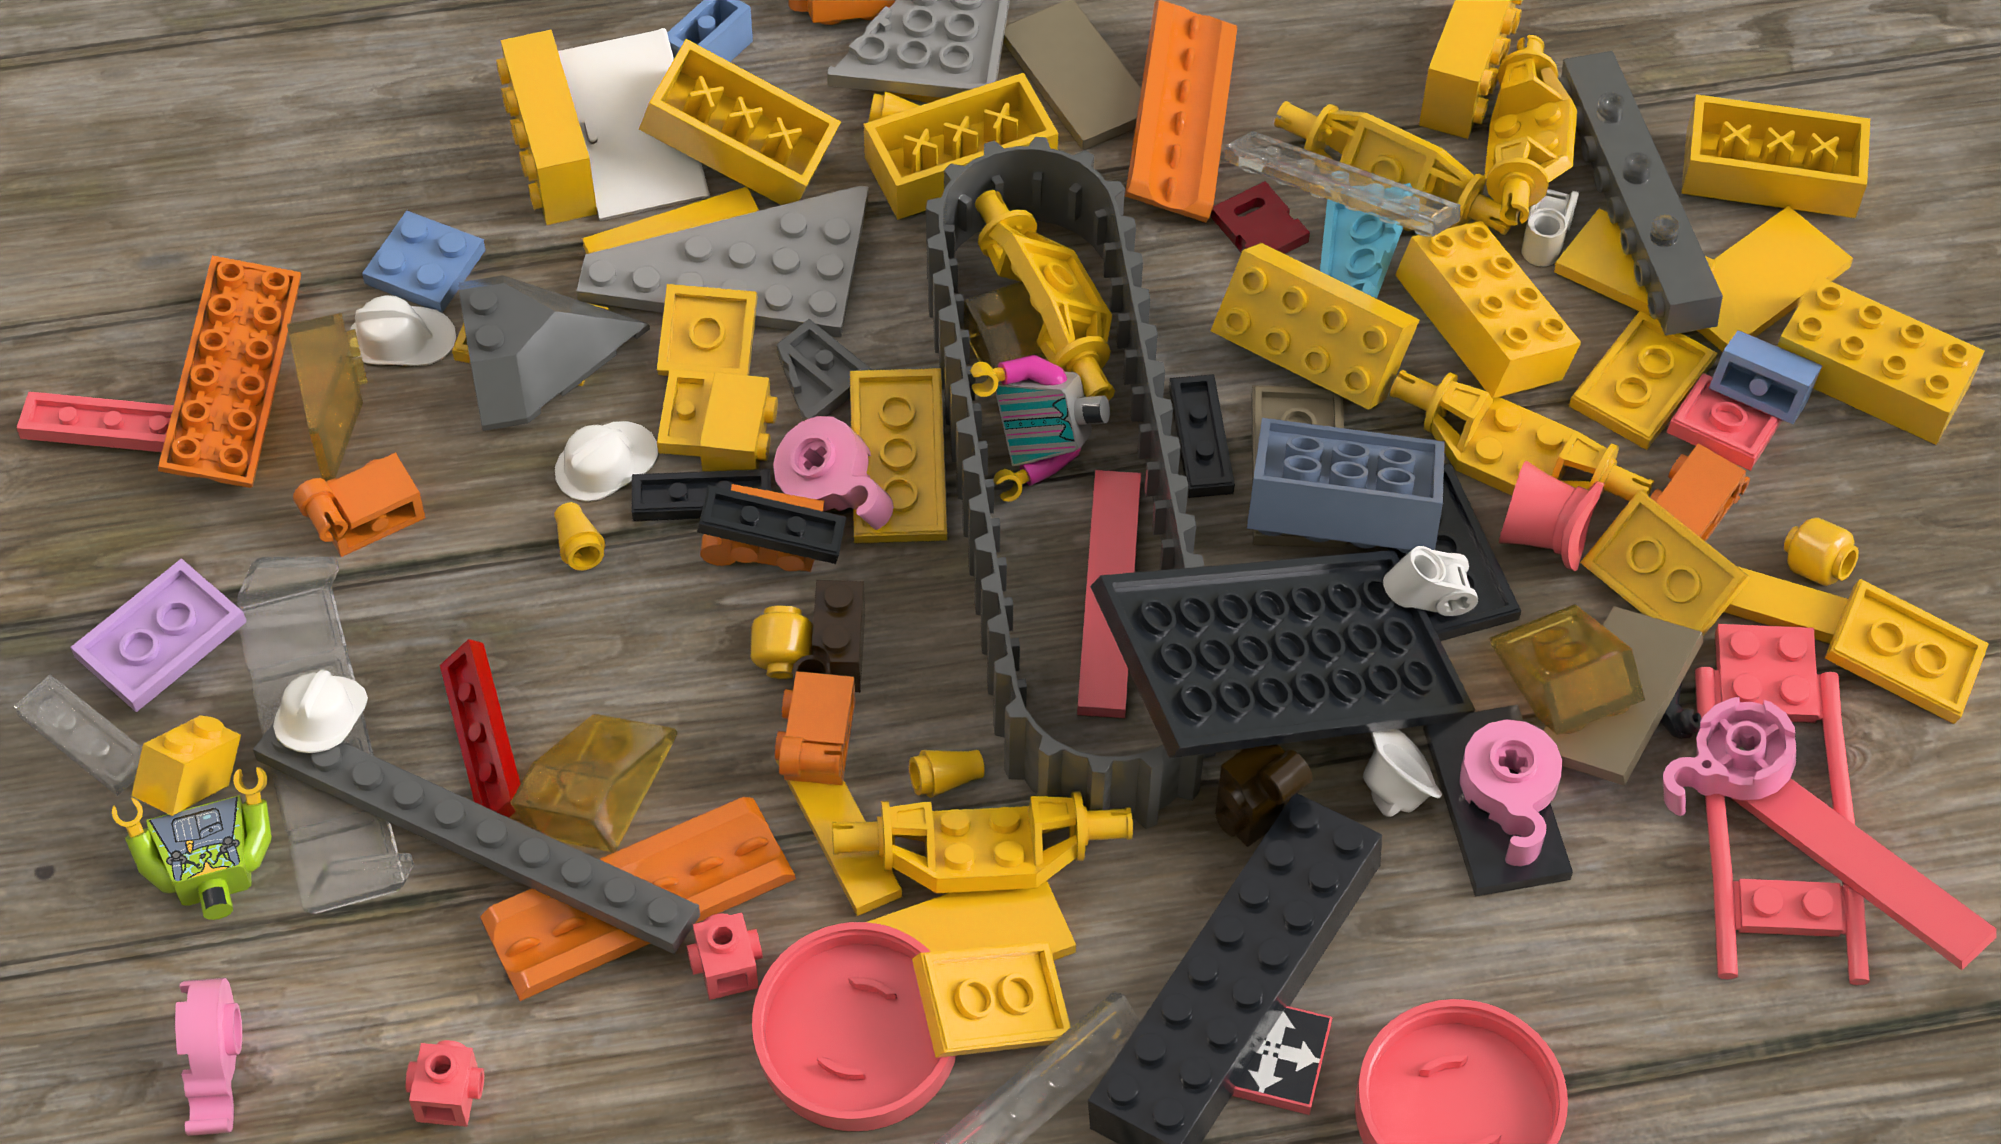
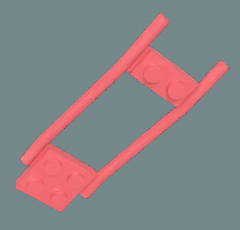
[1695,624,1870,985]

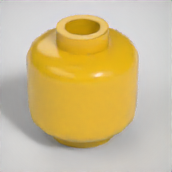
[1784,517,1859,586]
[750,606,813,679]

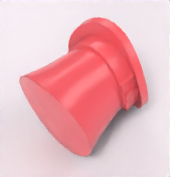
[1499,461,1605,571]

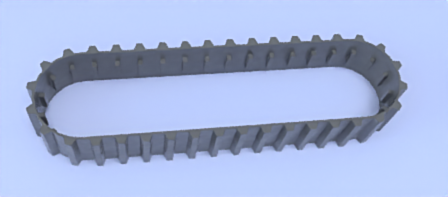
[926,137,1216,829]

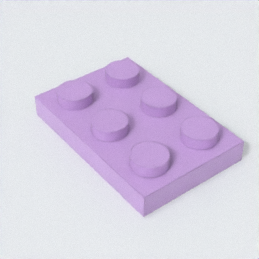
[70,559,247,712]

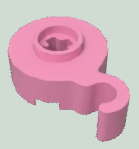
[773,416,894,530]
[1663,697,1796,816]
[1459,719,1562,866]
[175,978,242,1136]

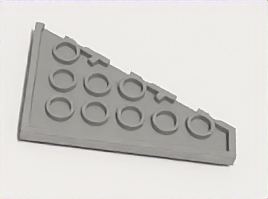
[827,0,1010,98]
[576,186,869,337]

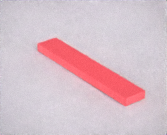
[1077,470,1141,718]
[1732,778,1996,970]

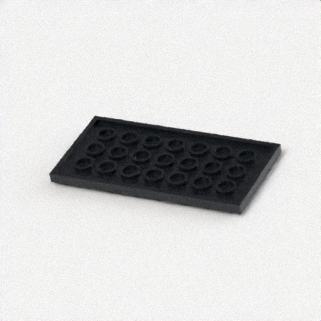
[1090,550,1475,758]

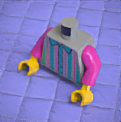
[970,355,1110,502]

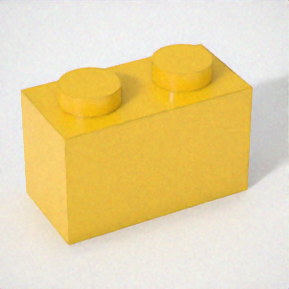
[699,372,778,472]
[131,715,241,816]

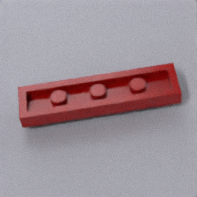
[440,639,526,818]

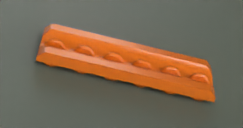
[1125,0,1237,223]
[158,255,301,488]
[480,797,796,1001]

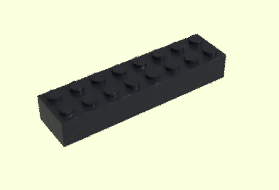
[1088,793,1382,1144]

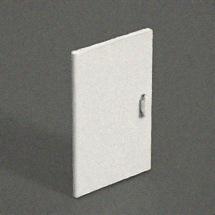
[558,28,710,221]

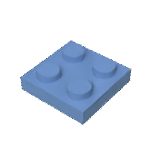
[362,211,485,313]

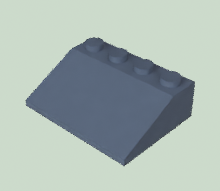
[1247,418,1445,554]

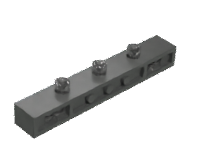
[1558,51,1723,336]

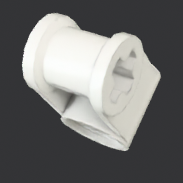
[1521,189,1579,267]
[1383,546,1478,616]

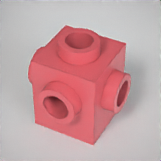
[686,913,763,1000]
[406,1040,484,1127]

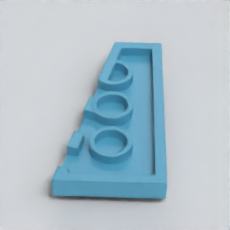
[1320,183,1416,299]

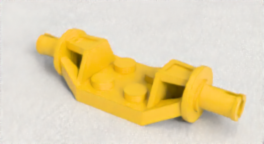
[1484,35,1577,226]
[1274,101,1512,235]
[975,190,1115,401]
[1390,370,1654,501]
[832,791,1133,893]

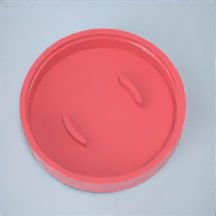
[752,922,956,1131]
[1355,999,1568,1144]

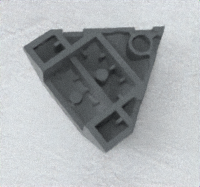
[459,275,650,431]

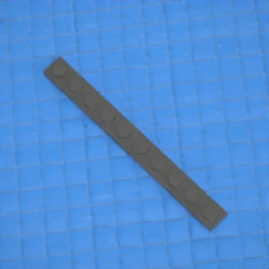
[253,723,700,954]

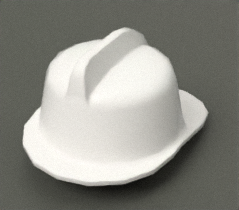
[348,295,456,366]
[555,421,658,502]
[273,670,368,753]
[1363,729,1442,817]

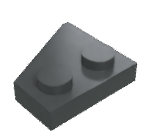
[777,319,872,421]

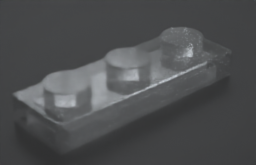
[14,674,142,796]

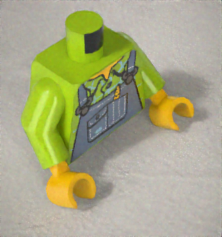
[112,767,272,920]

